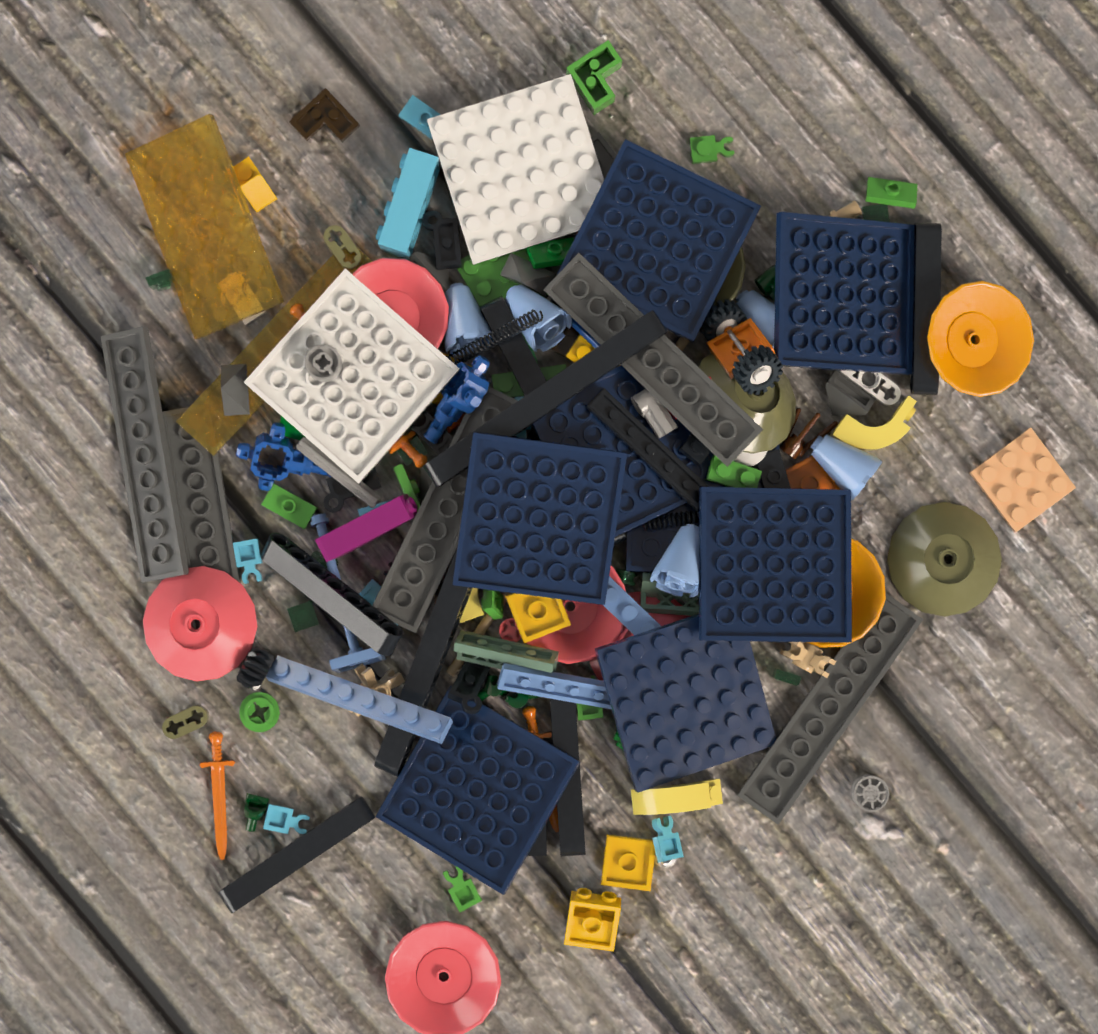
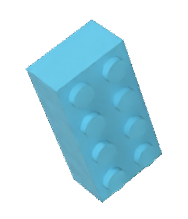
[375,148,441,260]

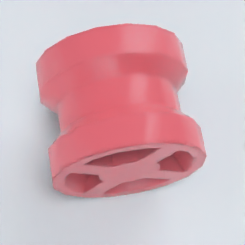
[499,618,521,642]

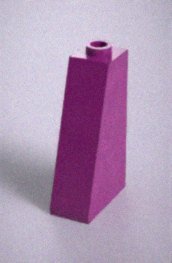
[315,494,418,562]

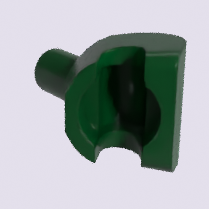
[477,675,510,701]
[504,692,540,709]
[244,793,270,832]

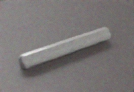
[296,437,381,508]

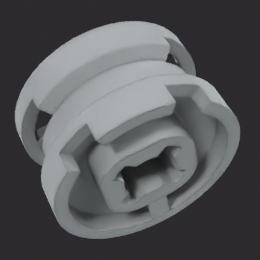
[305,344,342,382]
[851,774,889,811]

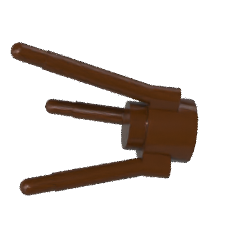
[780,408,838,460]

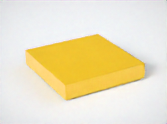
[505,593,571,643]
[600,834,655,891]

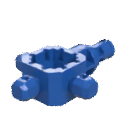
[423,355,490,444]
[236,422,331,491]

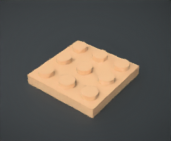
[969,428,1076,533]

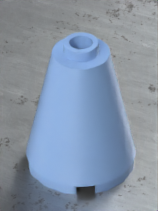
[445,283,493,355]
[505,285,572,352]
[736,290,775,349]
[810,434,882,500]
[650,524,700,598]

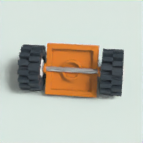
[700,299,783,395]

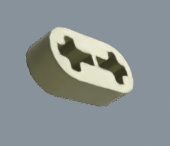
[324,225,361,270]
[162,705,209,739]

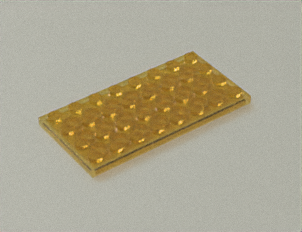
[125,114,284,339]

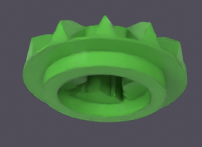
[239,692,280,732]

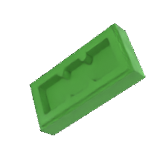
[865,177,918,209]
[394,464,421,512]
[261,483,317,530]

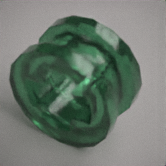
[615,569,637,586]

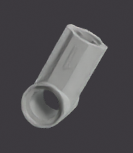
[631,388,677,439]

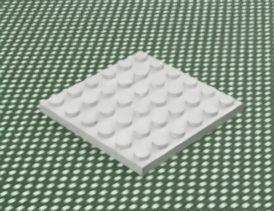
[427,74,604,265]
[244,269,460,484]

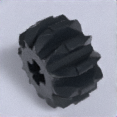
[237,646,274,690]

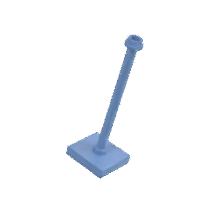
[310,513,386,673]

